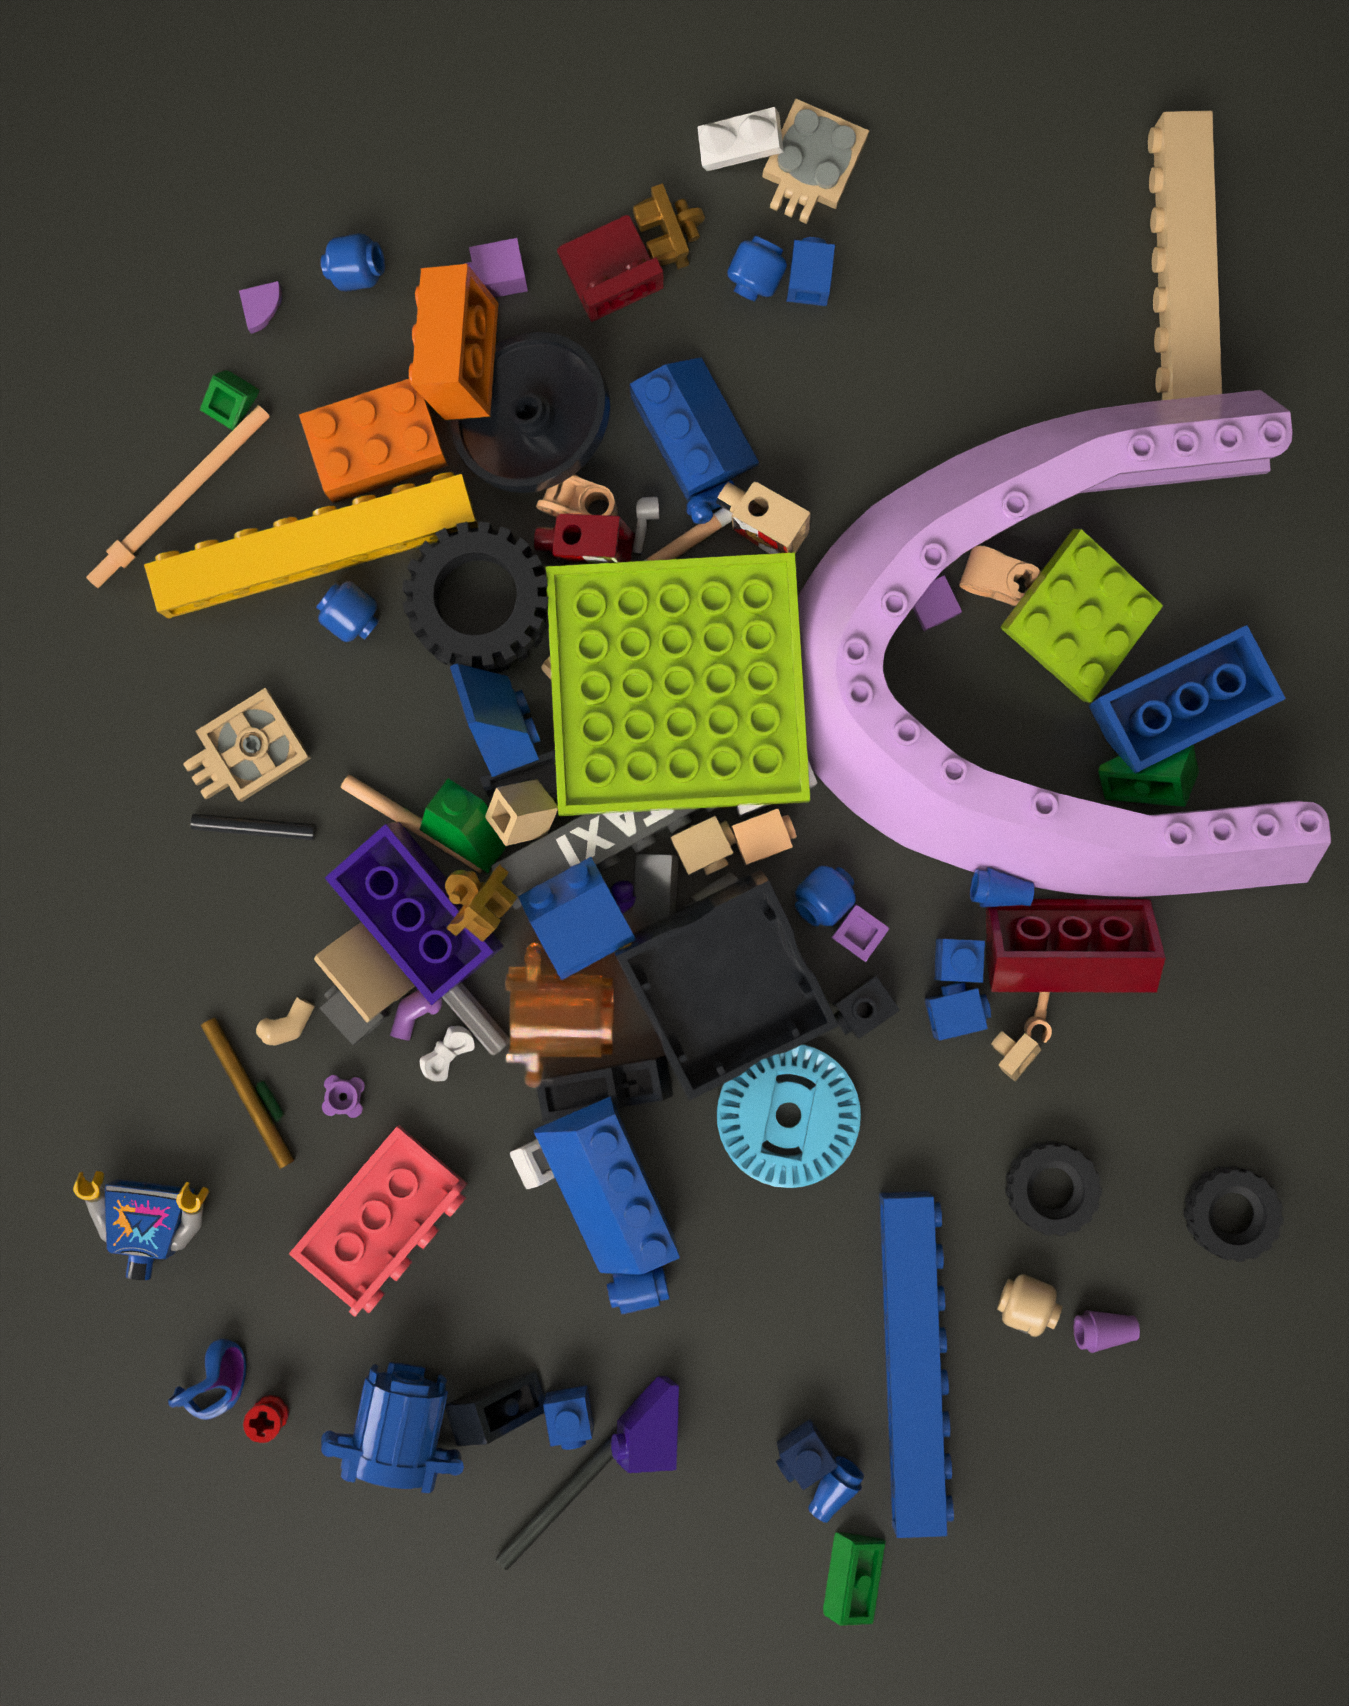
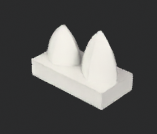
[698,107,784,171]

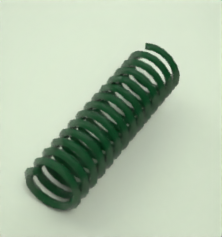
[255,1081,285,1122]

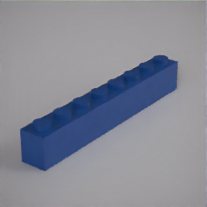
[879,1191,954,1538]

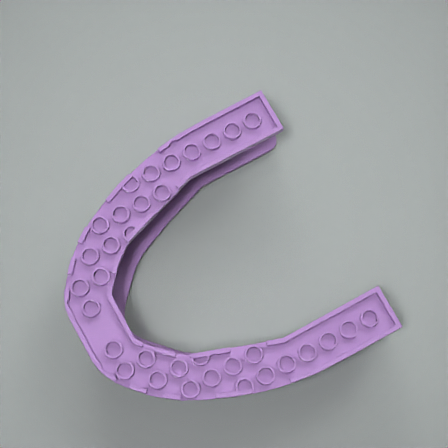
[798,390,1331,897]

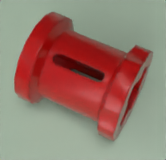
[243,1395,289,1443]

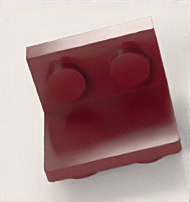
[557,215,664,322]

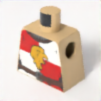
[716,482,810,554]

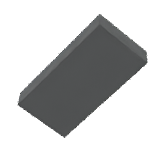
[632,854,679,933]

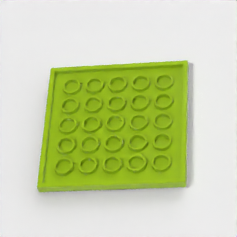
[546,552,810,816]

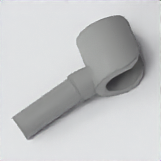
[632,497,659,554]

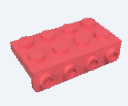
[289,1125,468,1317]

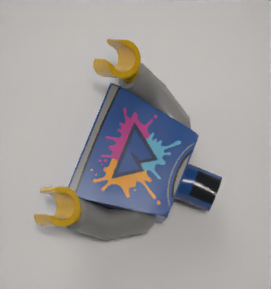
[73,1171,209,1280]

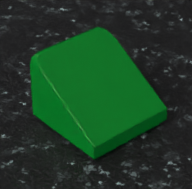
[200,370,259,430]

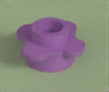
[322,1075,365,1118]

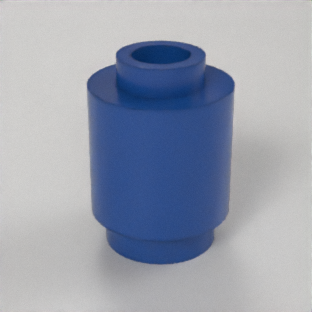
[607,1266,670,1315]

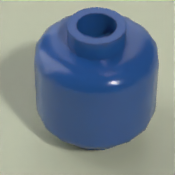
[321,233,385,292]
[727,236,787,302]
[316,581,379,642]
[795,866,856,927]

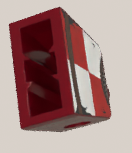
[534,514,635,566]

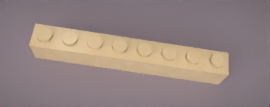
[1148,111,1222,400]

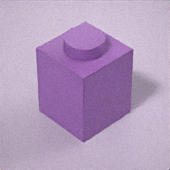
[464,238,528,298]

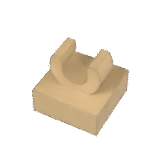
[991,1031,1041,1082]

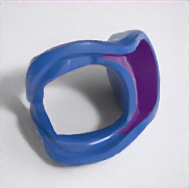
[168,1339,246,1420]

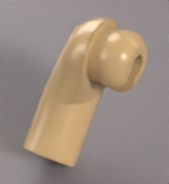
[256,997,315,1046]

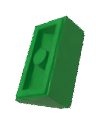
[823,1532,886,1626]

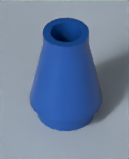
[970,867,1034,907]
[808,1456,864,1523]

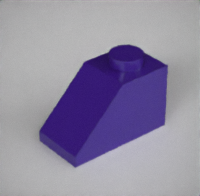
[611,1376,679,1473]

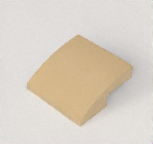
[314,922,415,1023]

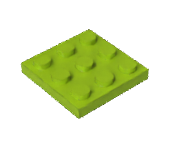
[1000,529,1163,703]

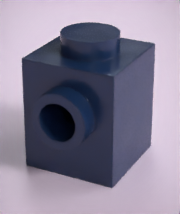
[776,1418,838,1490]

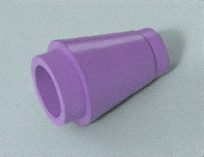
[1073,1310,1140,1353]

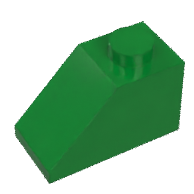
[1098,744,1199,807]
[419,778,508,873]

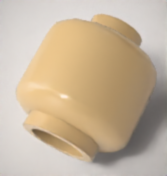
[997,1274,1063,1337]

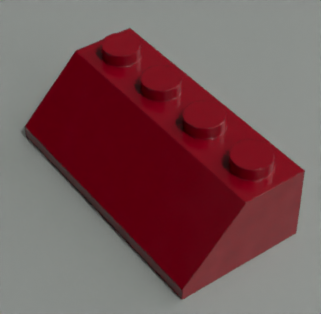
[986,899,1166,993]

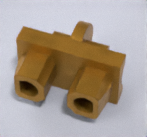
[633,183,705,269]
[445,864,518,942]

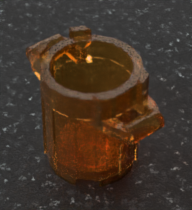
[505,943,614,1088]

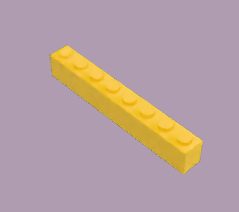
[144,472,478,618]

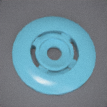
[717,1044,861,1188]

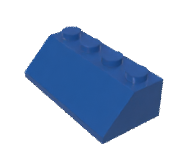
[1089,625,1286,773]
[534,1096,680,1275]

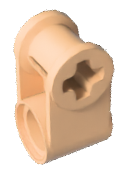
[536,474,618,518]
[959,546,1041,606]

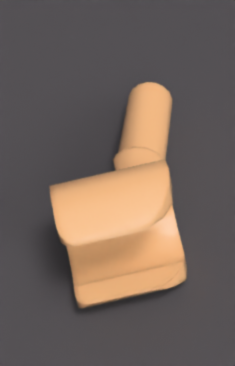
[1024,992,1052,1042]

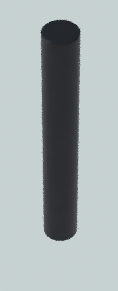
[191,814,316,840]

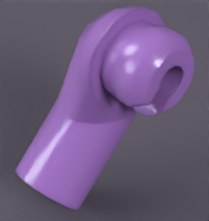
[390,990,442,1041]

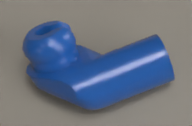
[687,480,734,524]

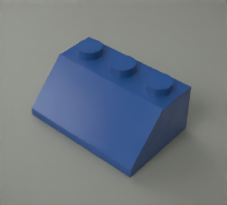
[630,357,759,502]

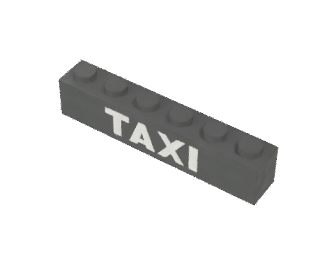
[491,807,719,910]

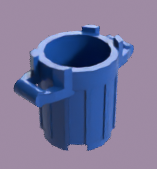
[321,1362,464,1493]

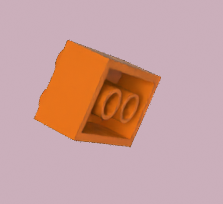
[409,264,499,420]
[299,379,448,503]

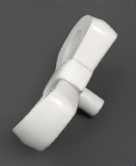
[420,1026,475,1081]

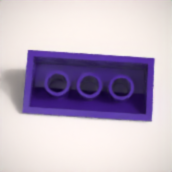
[325,822,504,1005]

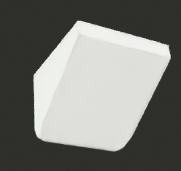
[510,1139,555,1189]

